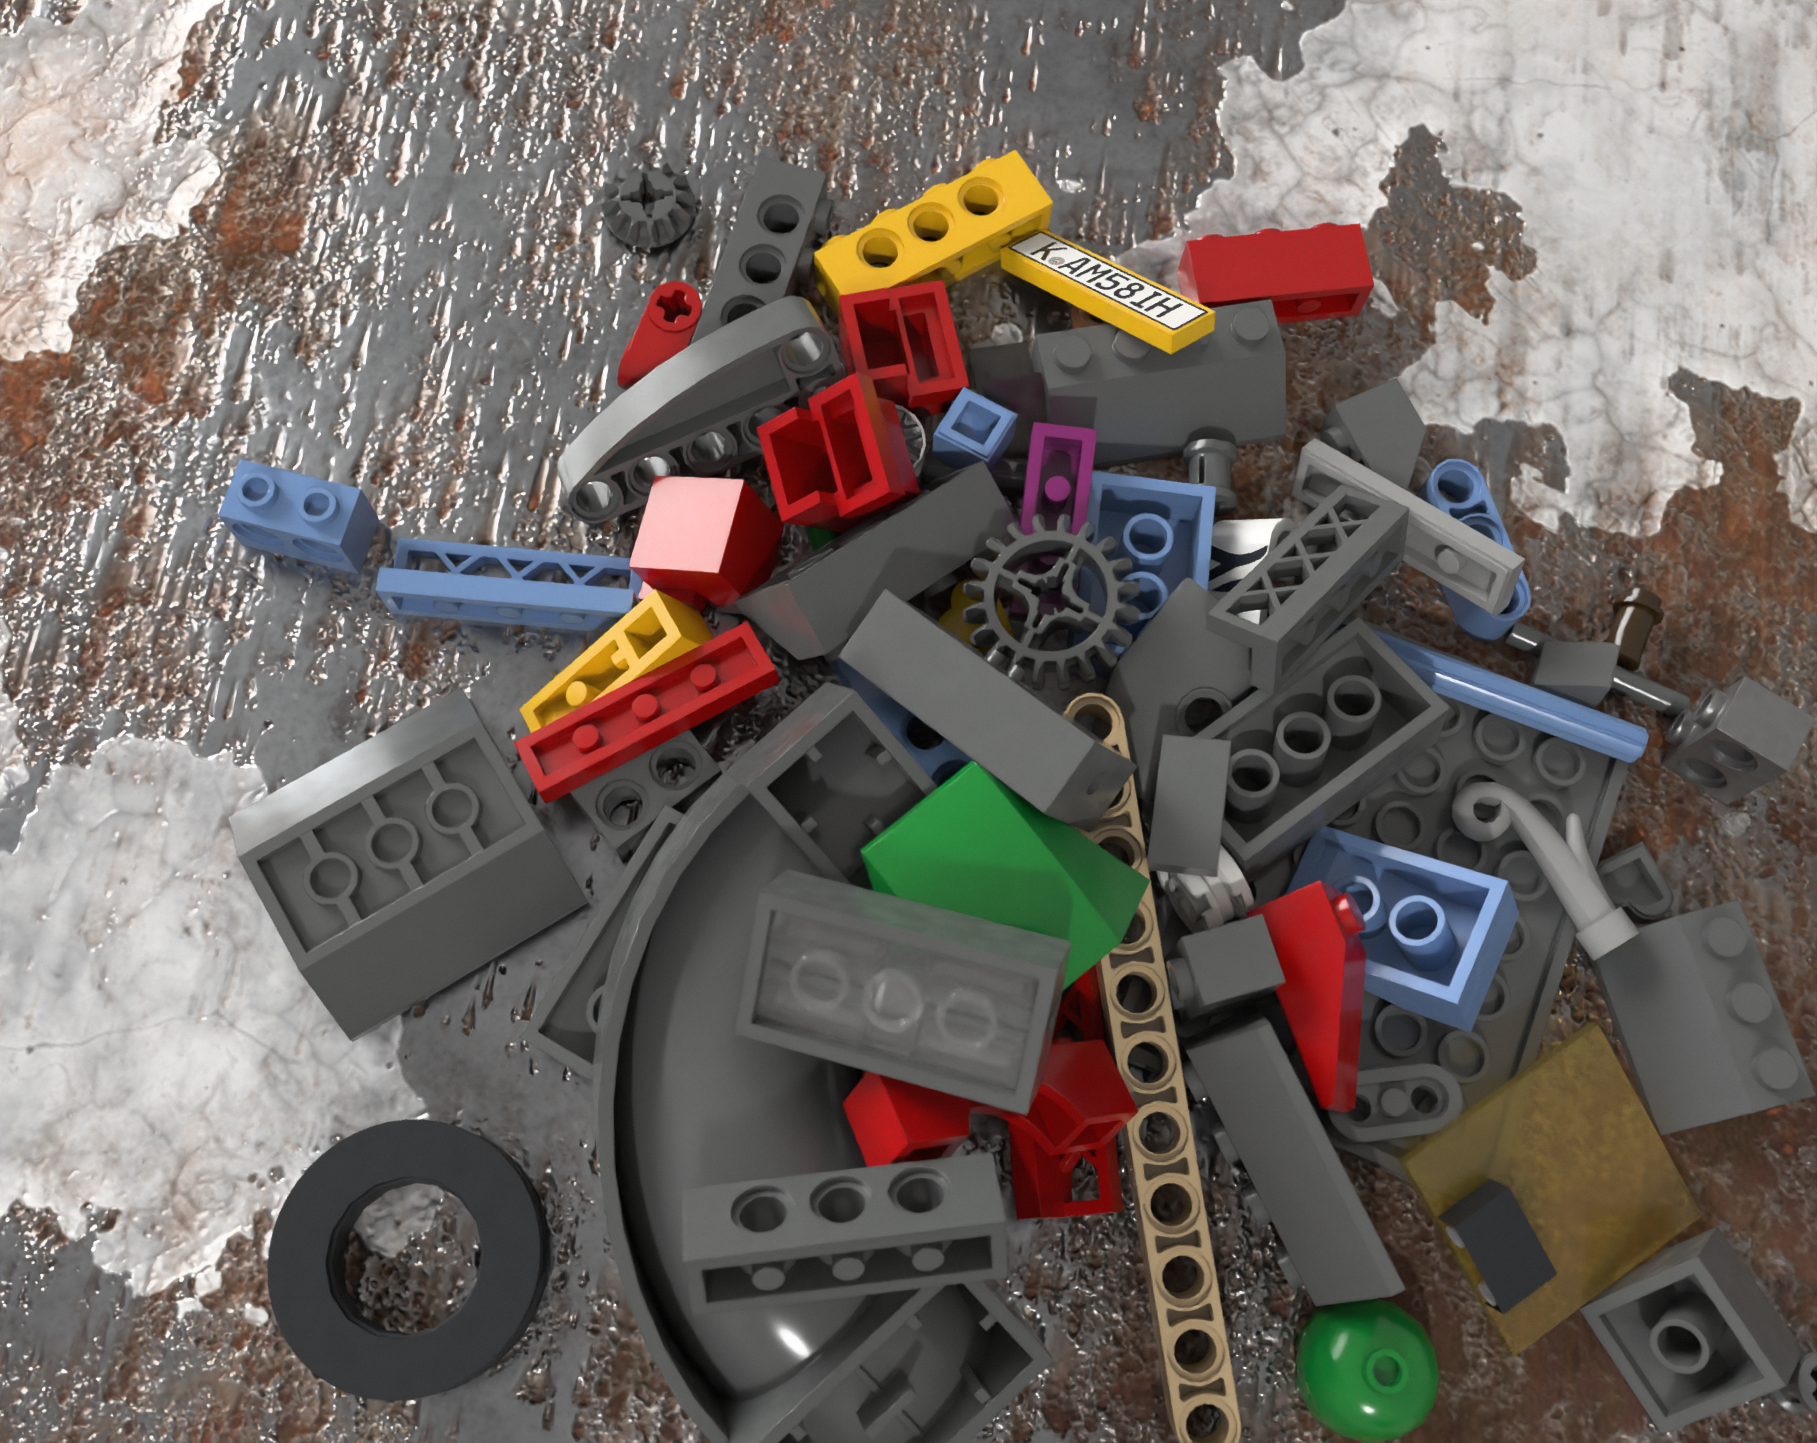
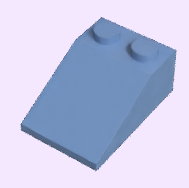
[1285,826,1520,1033]

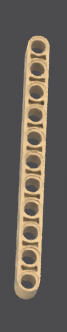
[1065,693,1241,1443]

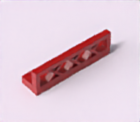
[513,621,780,804]
[1008,965,1123,1220]

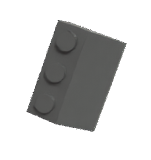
[1589,900,1816,1137]

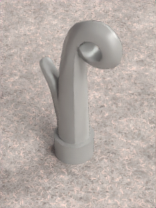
[1452,782,1640,961]

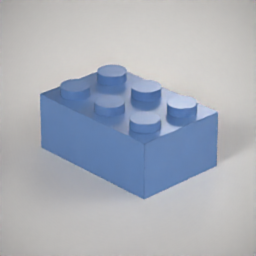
[1067,471,1216,678]

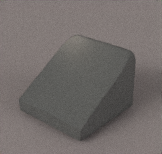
[1531,641,1620,709]

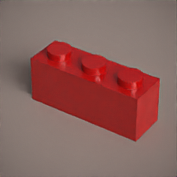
[1177,222,1374,324]

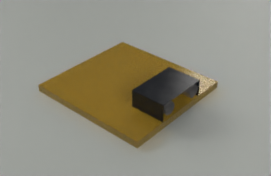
[1398,1022,1702,1357]

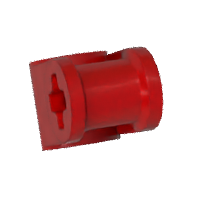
[617,281,703,390]

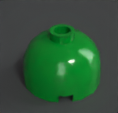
[1294,1298,1441,1443]

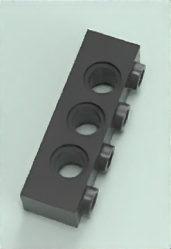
[690,156,835,345]
[683,1152,1009,1316]

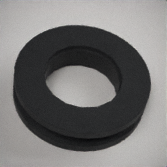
[267,1119,550,1401]

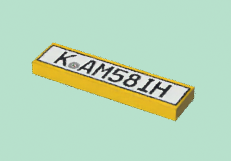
[1000,229,1216,354]

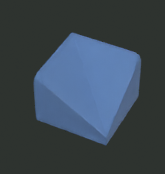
[932,387,1018,473]

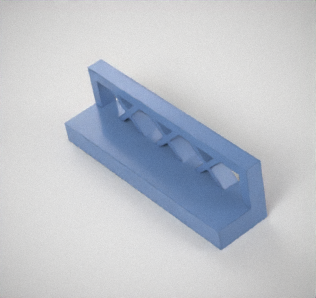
[375,538,643,633]

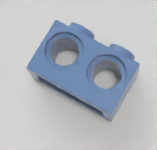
[218,459,380,574]

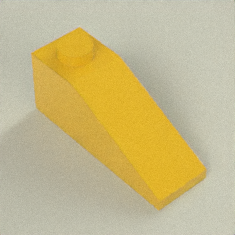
[519,589,714,733]

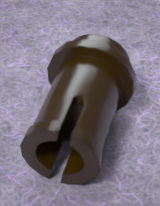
[1606,588,1664,671]

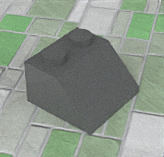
[1579,1226,1803,1434]

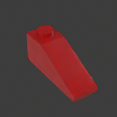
[1246,880,1366,1113]

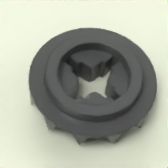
[601,160,696,248]

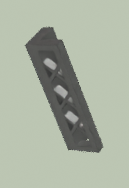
[1206,484,1410,694]

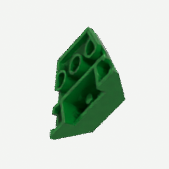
[860,760,1150,990]

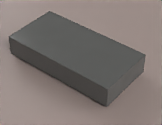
[1147,735,1231,877]

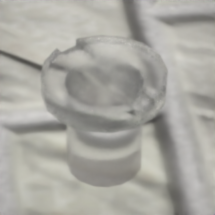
[1720,812,1751,838]

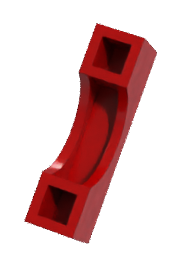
[842,1038,1139,1167]

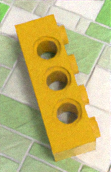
[814,150,1053,320]

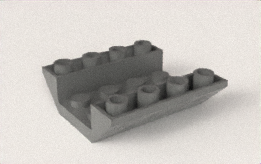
[229,687,588,1042]

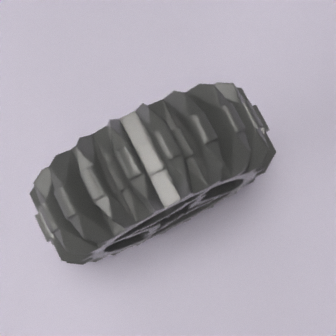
[962,514,1140,691]

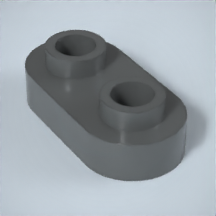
[1320,1063,1463,1144]

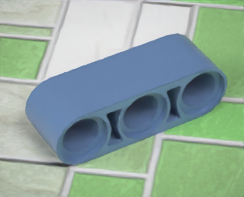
[1415,459,1531,642]

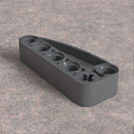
[556,296,846,524]

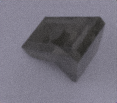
[968,342,1046,460]

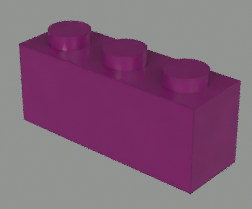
[1008,422,1097,622]

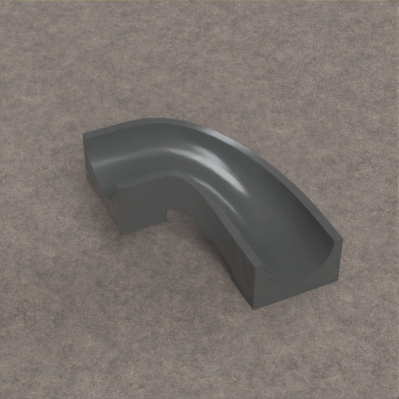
[593,682,1054,1443]

